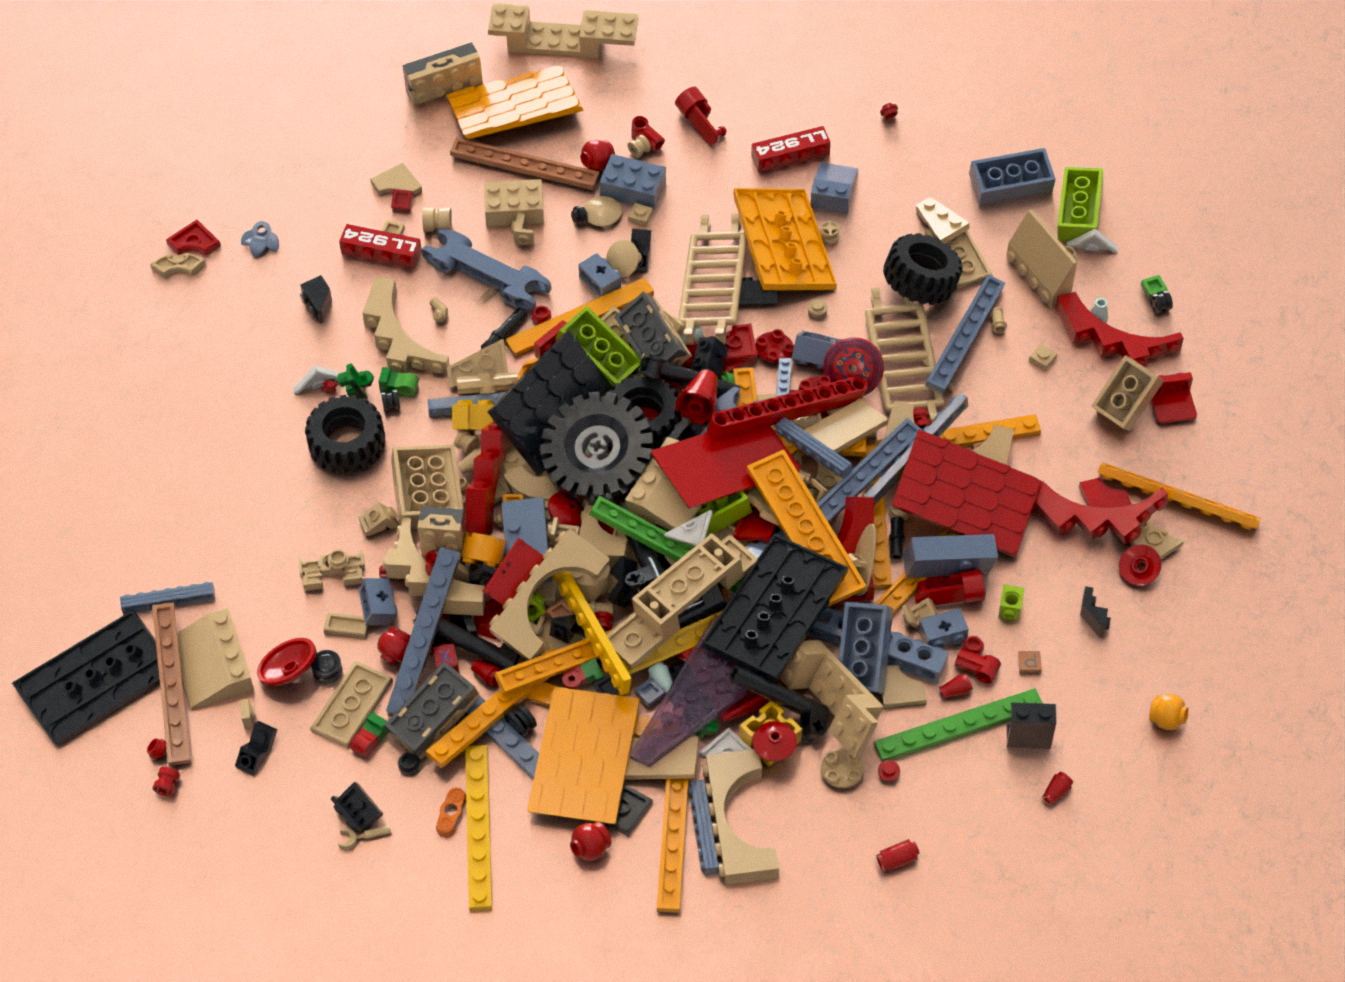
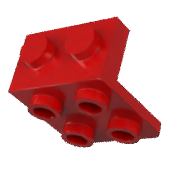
[1151,372,1197,424]

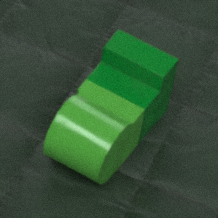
[378,367,419,396]

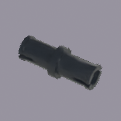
[888,517,905,560]

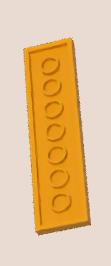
[747,450,866,607]

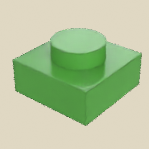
[1141,275,1168,299]

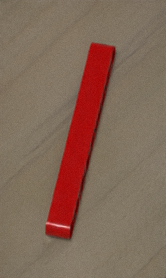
[707,376,868,439]

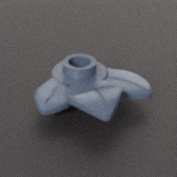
[241,221,279,257]

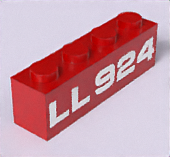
[751,126,831,173]
[339,224,422,269]

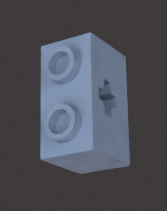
[578,253,622,297]
[359,578,397,626]
[918,608,969,648]

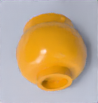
[1149,694,1189,731]

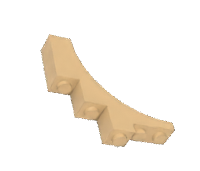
[362,276,450,374]
[383,517,486,616]

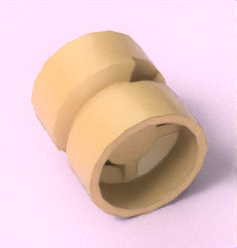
[422,207,452,232]

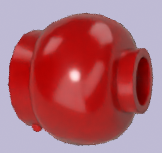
[580,139,615,171]
[377,626,411,665]
[570,821,612,861]

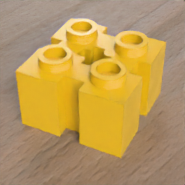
[452,400,495,430]
[739,701,802,767]

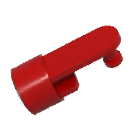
[675,86,727,145]
[915,569,986,606]

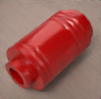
[876,839,920,872]

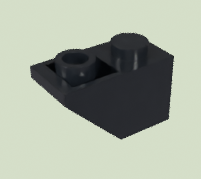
[299,275,332,323]

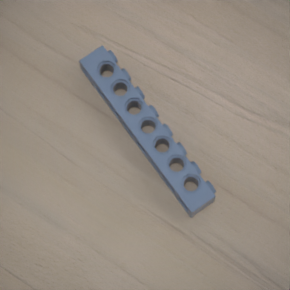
[808,607,949,684]

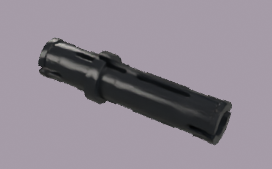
[481,307,527,349]

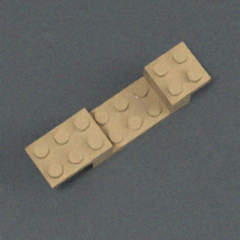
[487,3,639,59]
[607,533,758,669]
[779,640,884,758]

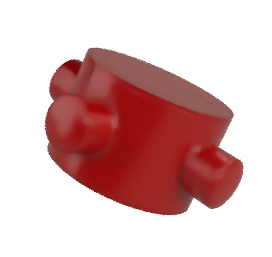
[322,380,338,394]

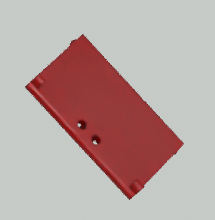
[733,503,777,544]
[482,538,544,606]

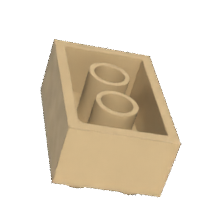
[484,179,544,227]
[1091,355,1164,431]

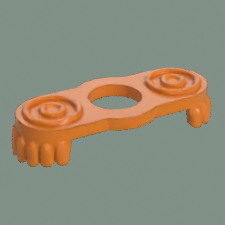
[436,787,466,838]

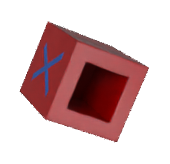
[432,643,459,673]

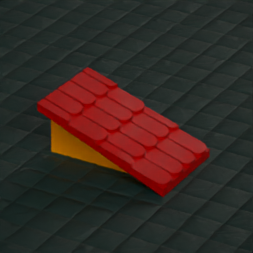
[892,429,1042,558]

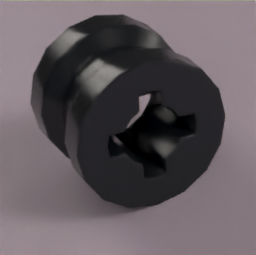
[1150,290,1173,313]
[380,389,400,412]

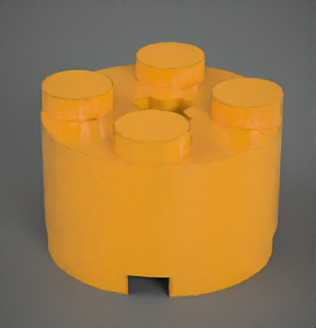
[461,532,507,568]

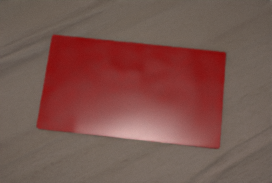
[651,426,801,509]

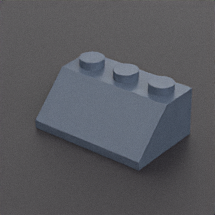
[792,330,854,371]

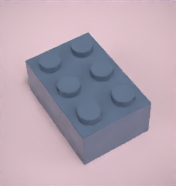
[599,154,666,210]

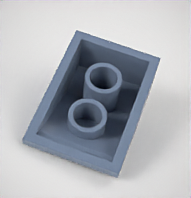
[810,162,858,214]

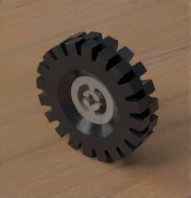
[540,392,656,506]

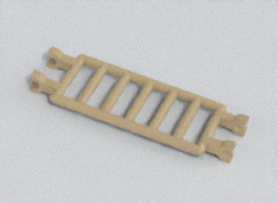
[678,213,747,345]
[865,287,944,424]

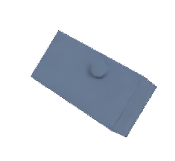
[969,148,1056,205]
[502,497,552,583]
[903,534,998,578]
[839,602,893,695]

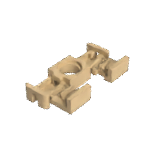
[298,550,365,591]

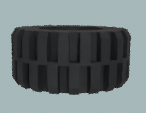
[883,233,963,305]
[608,375,681,449]
[305,395,386,474]

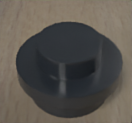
[571,206,588,225]
[398,752,420,774]

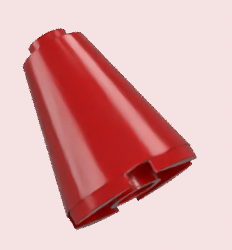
[675,370,718,425]

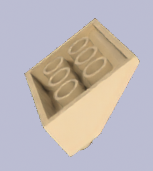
[1006,209,1077,308]
[625,437,703,530]
[391,444,464,529]
[177,608,254,710]

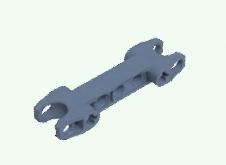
[421,228,552,311]

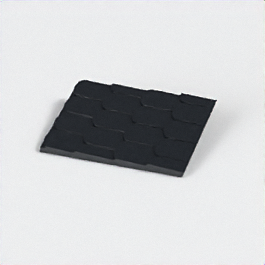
[487,330,613,476]
[702,534,848,683]
[12,610,160,745]

